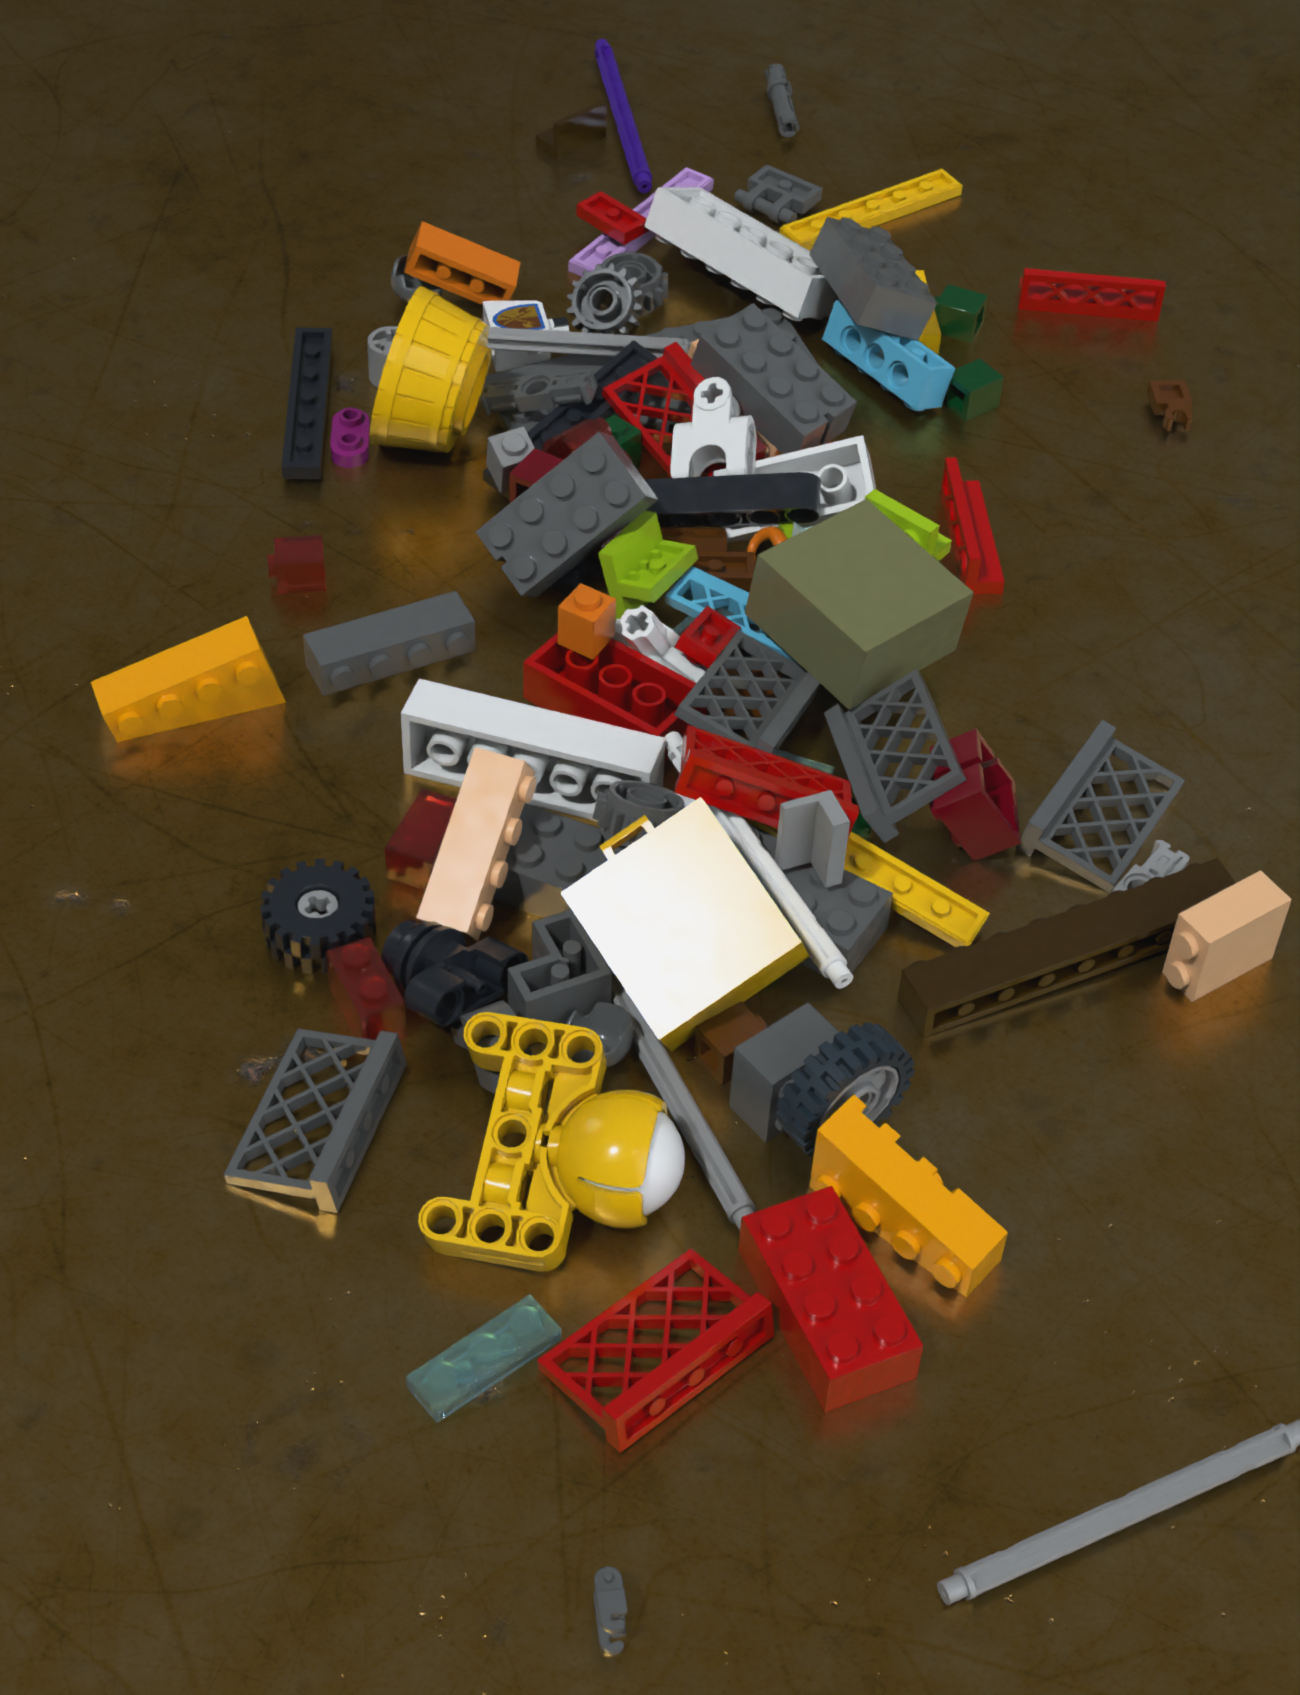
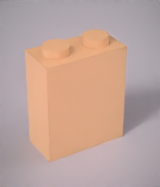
[1162,870,1292,1002]

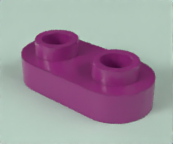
[330,407,370,468]

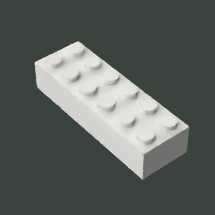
[644,187,840,321]
[401,679,666,821]

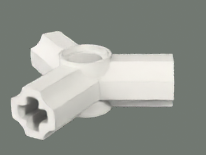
[613,605,708,683]

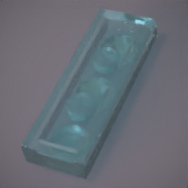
[406,1294,561,1423]

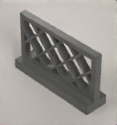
[674,630,821,754]
[824,669,967,843]
[1016,719,1185,893]
[223,1028,407,1213]

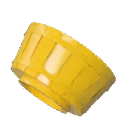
[370,286,491,454]

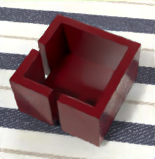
[929,729,1021,861]

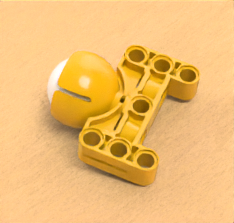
[418,1012,685,1271]

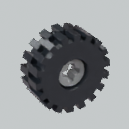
[260,859,376,974]

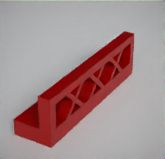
[1018,268,1166,322]
[940,457,1005,594]

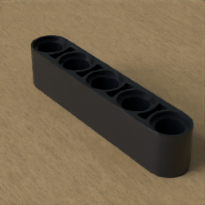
[645,472,821,528]

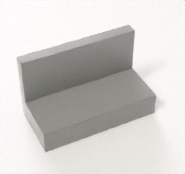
[775,790,850,888]

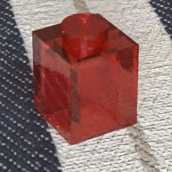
[267,535,326,594]

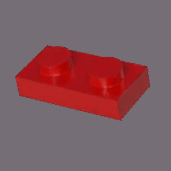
[576,191,649,245]
[674,606,742,668]

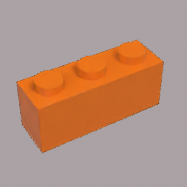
[404,221,521,305]

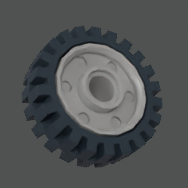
[776,1022,915,1157]

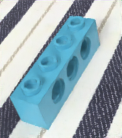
[822,300,955,411]

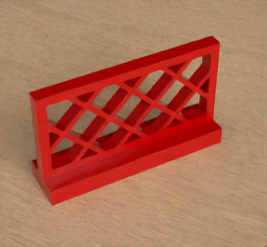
[602,342,767,478]
[674,725,859,837]
[537,1248,774,1453]

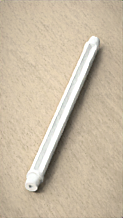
[664,731,853,989]

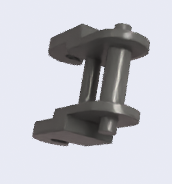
[594,1566,627,1655]

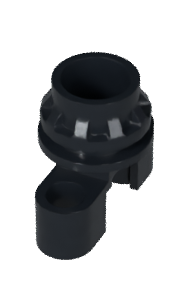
[381,920,529,1026]

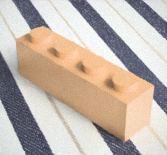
[416,747,537,942]

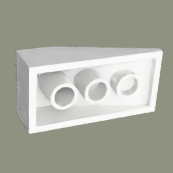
[713,435,876,542]

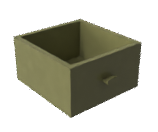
[745,499,974,710]

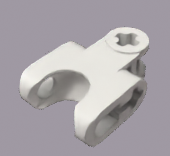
[671,377,757,478]

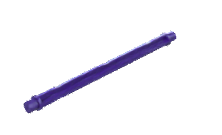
[594,39,652,193]

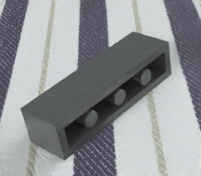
[303,591,476,696]

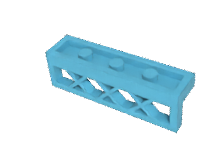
[665,566,802,667]

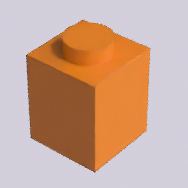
[558,583,616,660]

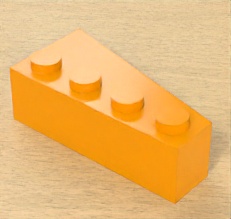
[91,616,286,742]
[809,1094,1008,1298]

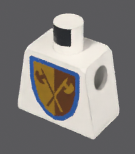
[483,301,569,372]

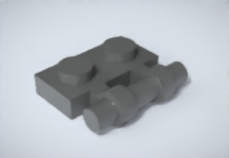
[734,165,822,224]

